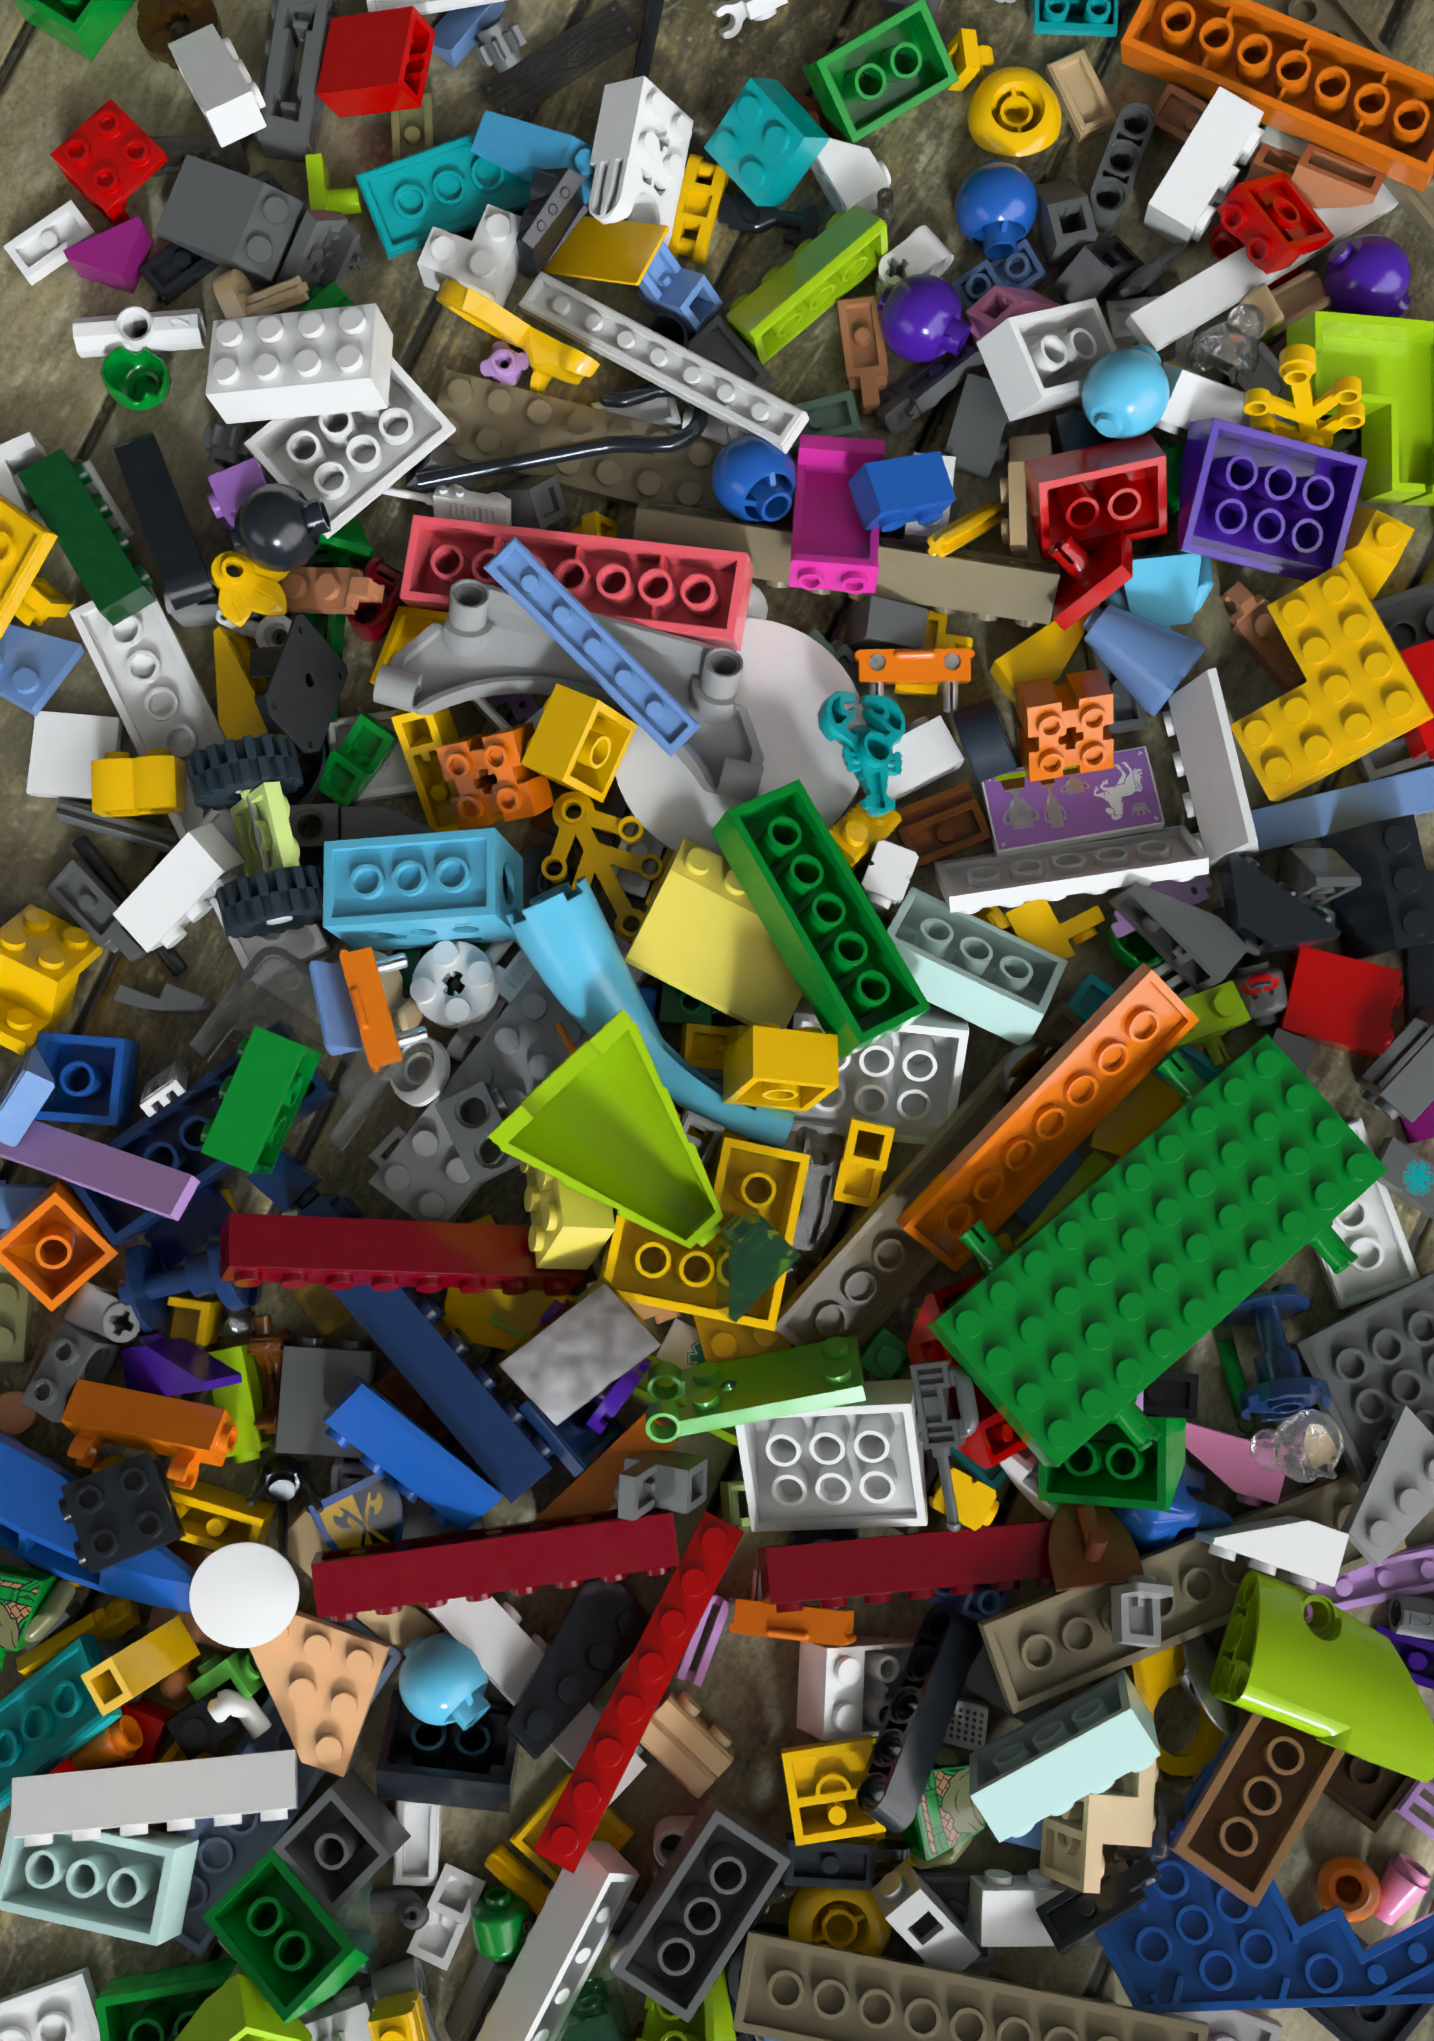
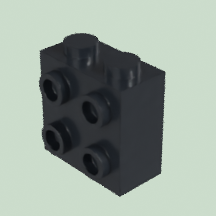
[59,1451,187,1574]

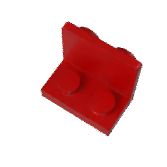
[50,100,168,227]

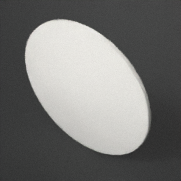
[189,1542,299,1648]

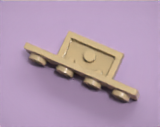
[1000,434,1054,563]

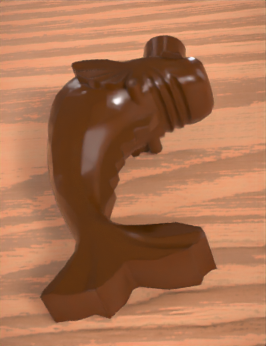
[244,1314,292,1434]

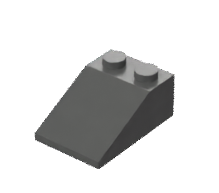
[154,154,305,288]

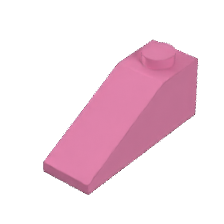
[1152,1414,1291,1507]

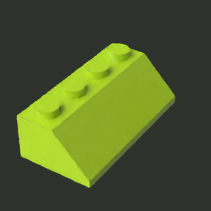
[726,204,888,365]

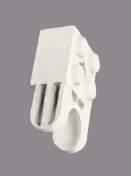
[589,76,694,247]

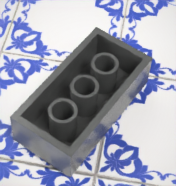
[609,1794,791,2023]

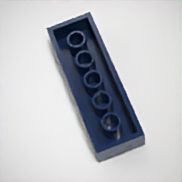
[68,1021,339,1246]

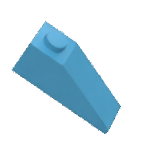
[469,110,595,205]

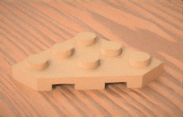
[249,1610,391,1777]

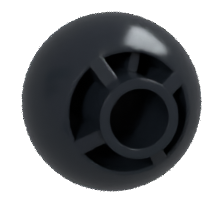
[230,483,331,572]

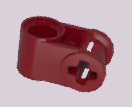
[346,555,405,642]

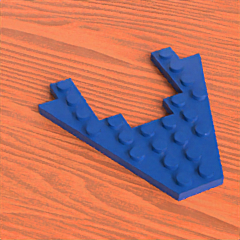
[1096,1711,1434,2013]

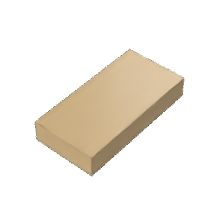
[1044,48,1117,143]

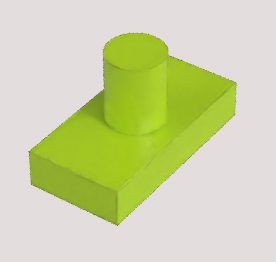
[305,153,363,215]

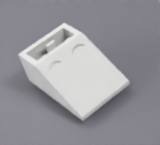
[796,1636,916,1741]

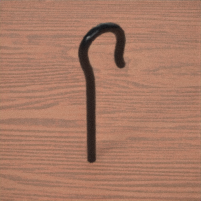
[416,382,708,490]

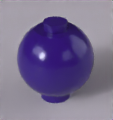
[1323,234,1411,318]
[877,274,972,362]

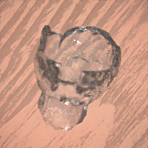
[1185,303,1265,385]
[1249,1409,1345,1483]

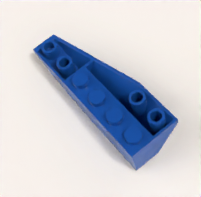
[0,1432,196,1613]

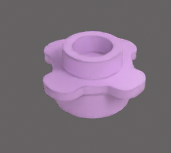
[480,341,529,387]

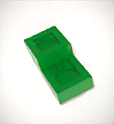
[317,713,399,807]

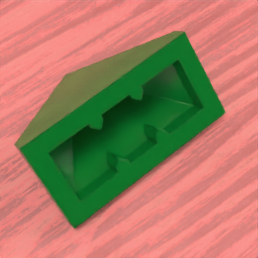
[317,516,376,566]

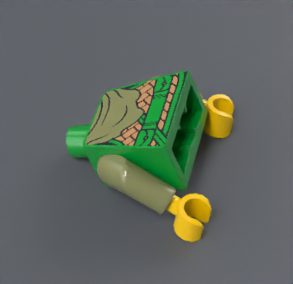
[0,1562,83,1671]
[871,1736,986,1870]

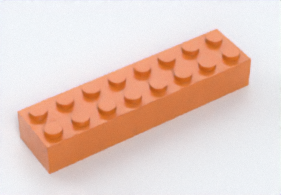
[1120,0,1434,192]

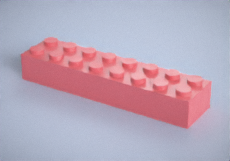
[400,515,754,651]

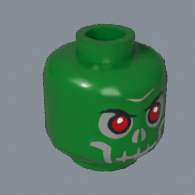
[471,1886,531,1962]

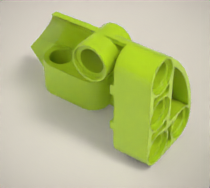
[1210,1569,1434,1783]

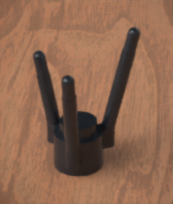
[246,1455,324,1557]

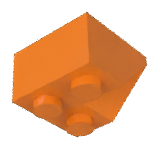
[0,1178,120,1312]

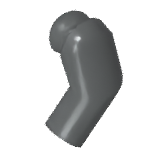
[370,1887,430,1930]

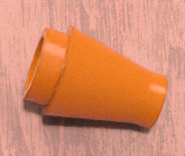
[71,1715,143,1771]

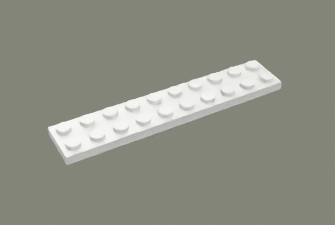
[69,585,331,986]

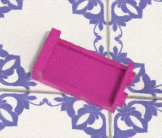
[788,434,886,594]

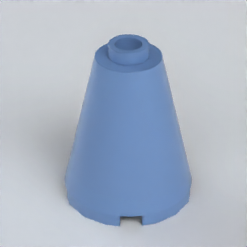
[1082,604,1206,717]

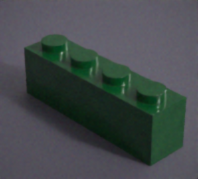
[17,448,157,626]

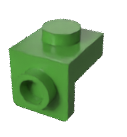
[187,1648,265,1701]

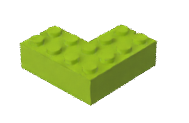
[1287,311,1434,506]

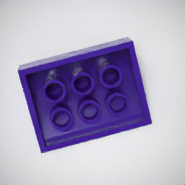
[1178,418,1367,582]

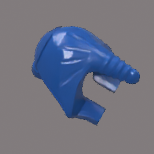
[1109,1449,1233,1553]

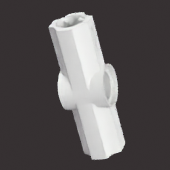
[72,306,207,358]

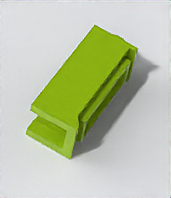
[207,1344,273,1464]

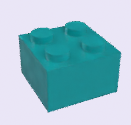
[704,77,830,207]

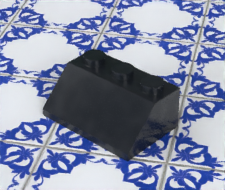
[1318,814,1434,960]
[375,1690,520,1813]

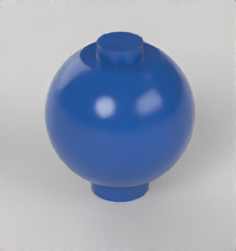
[955,159,1038,259]
[711,434,797,522]

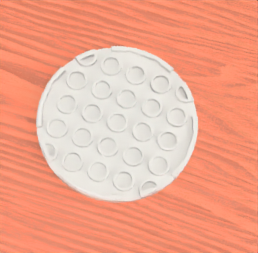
[615,618,867,859]

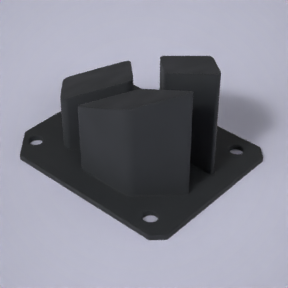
[250,614,348,753]

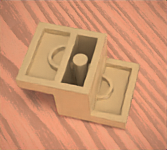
[1039,1758,1159,1894]

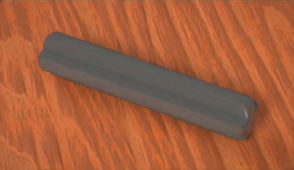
[55,799,180,853]

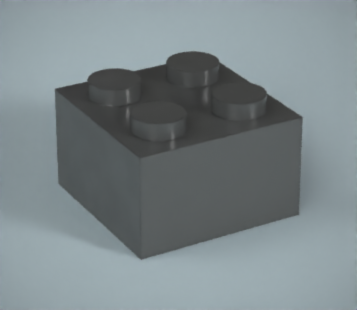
[272,1769,411,1916]

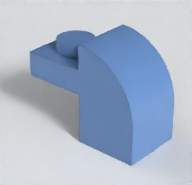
[636,241,723,334]

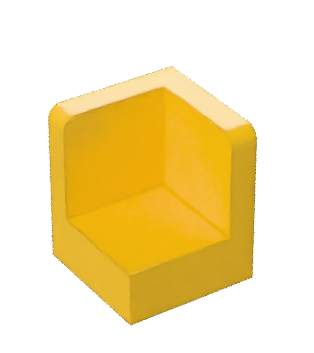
[167,1294,223,1346]

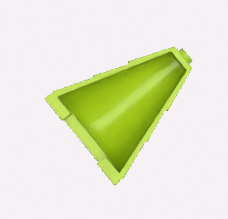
[488,1009,724,1249]

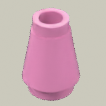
[1373,1853,1431,1925]

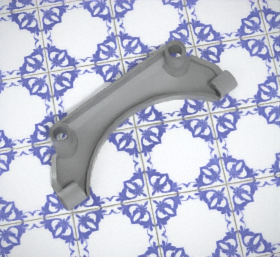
[373,578,764,802]

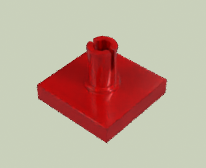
[1048,530,1133,631]

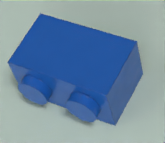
[848,451,956,532]

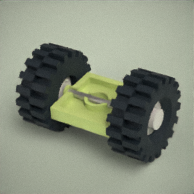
[185,734,324,938]

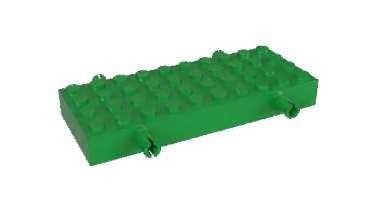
[926,1034,1388,1467]

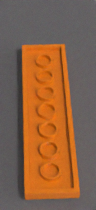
[896,963,1199,1273]

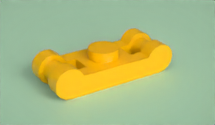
[668,153,729,265]

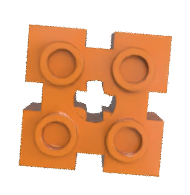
[1015,669,1114,782]
[436,722,555,831]

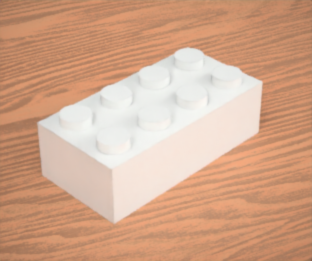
[205,303,393,424]

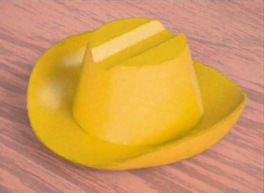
[967,66,1062,157]
[788,1886,891,1956]

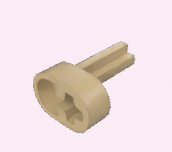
[213,269,310,319]

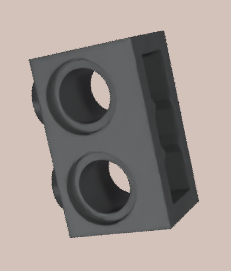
[435,1081,524,1185]
[20,1322,123,1423]

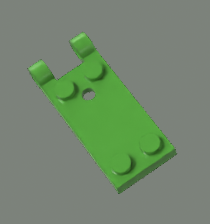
[645,1335,866,1443]

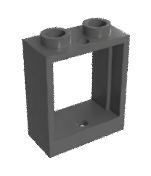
[1355,1004,1434,1123]

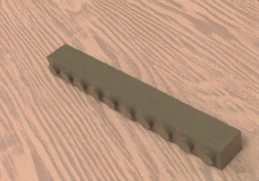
[633,499,1060,628]

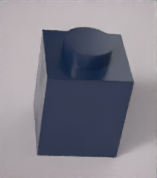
[247,1147,323,1213]

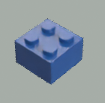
[35,1032,140,1128]

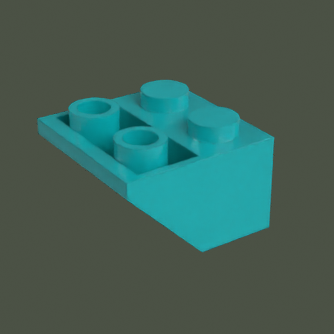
[1028,0,1118,37]

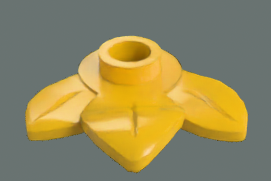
[210,551,290,627]

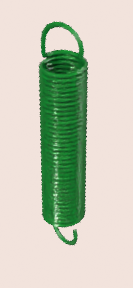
[1213,1323,1257,1434]

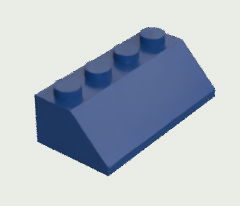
[323,1375,503,1532]

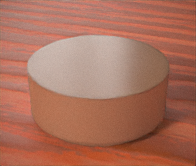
[0,1389,40,1435]

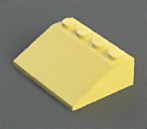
[624,838,803,1029]

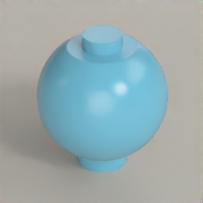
[1082,345,1170,439]
[399,1632,491,1731]

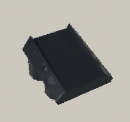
[516,168,589,279]

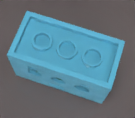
[323,828,523,951]

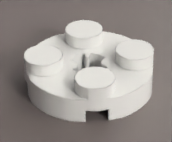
[410,940,499,1029]

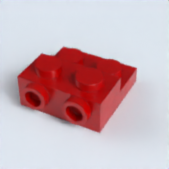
[1216,172,1334,275]

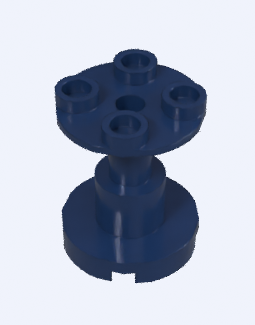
[118,1224,263,1333]
[1222,1283,1332,1422]

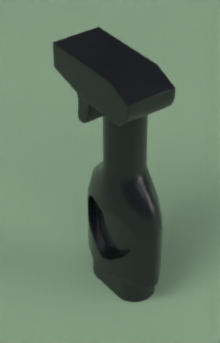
[718,190,819,248]

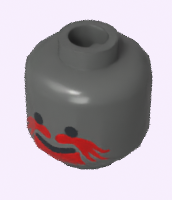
[1228,961,1288,1027]

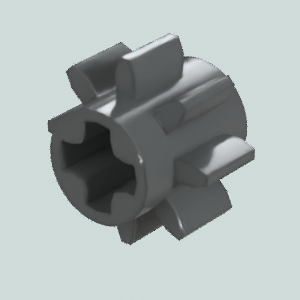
[473,17,527,73]
[201,418,252,469]

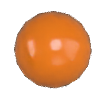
[1315,1855,1381,1923]

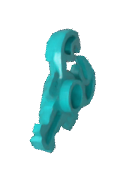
[817,691,905,817]

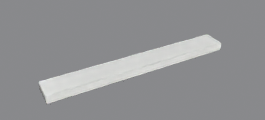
[1125,183,1399,352]
[518,271,809,454]

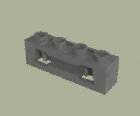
[253,0,338,163]

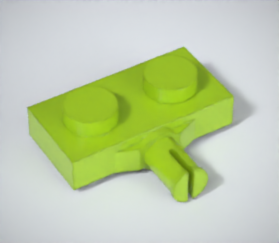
[1170,980,1251,1067]

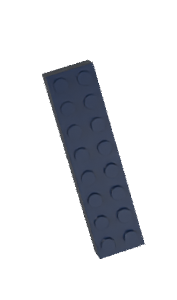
[297,1194,558,1504]

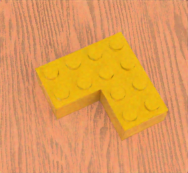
[1230,560,1434,802]
[598,1137,811,1331]

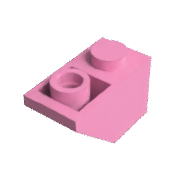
[966,285,1061,350]

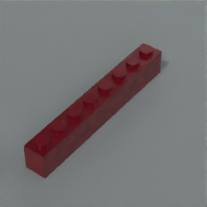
[220,1213,585,1297]
[311,1507,680,1622]
[758,1520,1054,1613]

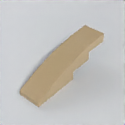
[275,1507,441,1657]

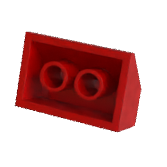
[1025,434,1167,561]

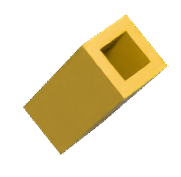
[81,1615,200,1716]

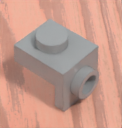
[1111,1575,1174,1648]

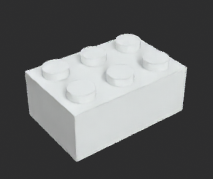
[1143,86,1264,249]
[976,298,1117,421]

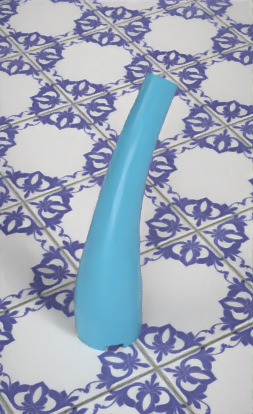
[505,876,795,1149]

